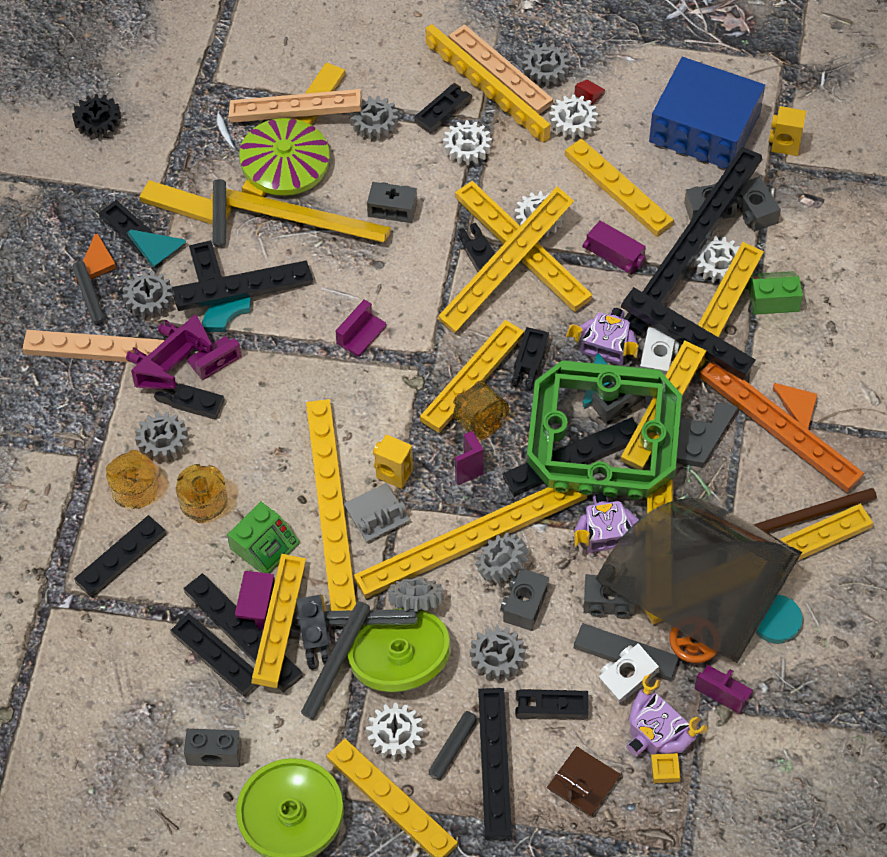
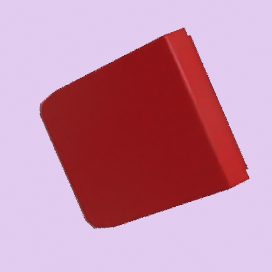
[574,79,605,105]

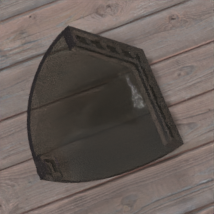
[595,498,802,663]

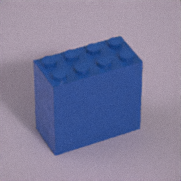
[649,57,766,169]

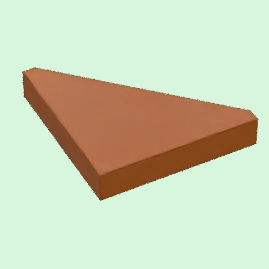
[75,233,116,285]
[772,383,817,429]

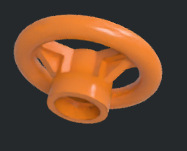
[669,616,721,663]

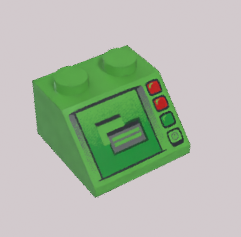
[748,271,803,315]
[227,501,300,574]

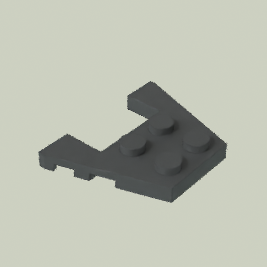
[644,396,737,468]

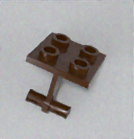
[547,746,621,817]

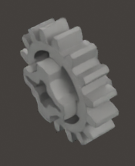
[522,43,570,86]
[350,96,398,140]
[122,271,174,318]
[135,412,188,462]
[475,533,529,583]
[388,577,443,612]
[470,626,525,681]

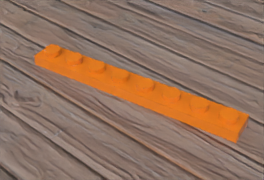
[699,361,864,493]

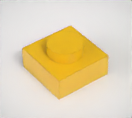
[651,753,680,783]

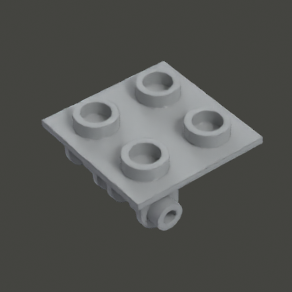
[343,483,410,542]

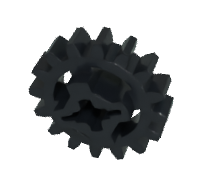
[72,94,122,138]

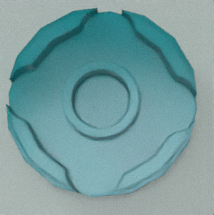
[751,594,803,644]

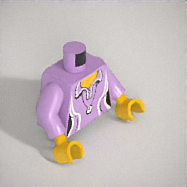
[566,308,638,366]
[574,493,651,553]
[626,674,708,757]

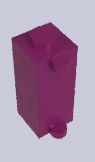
[582,220,646,275]

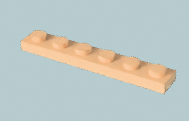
[448,24,553,114]
[229,89,362,123]
[22,330,165,363]

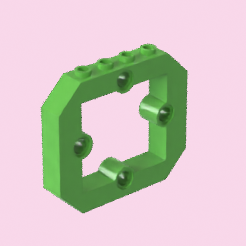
[527,360,682,500]

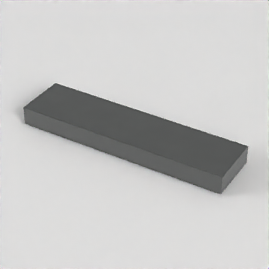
[573,623,679,682]

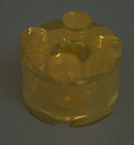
[453,381,509,439]
[106,450,159,509]
[176,464,228,523]

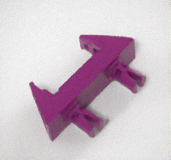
[126,315,213,389]

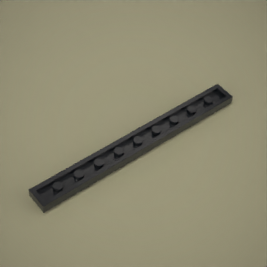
[624,147,763,336]

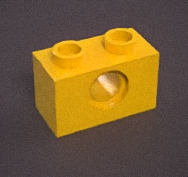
[768,106,806,156]
[373,434,413,489]

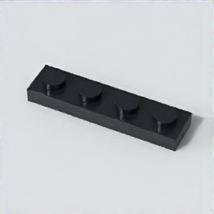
[74,515,166,598]
[170,613,256,697]

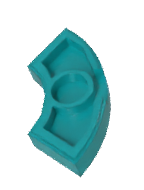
[202,297,251,332]

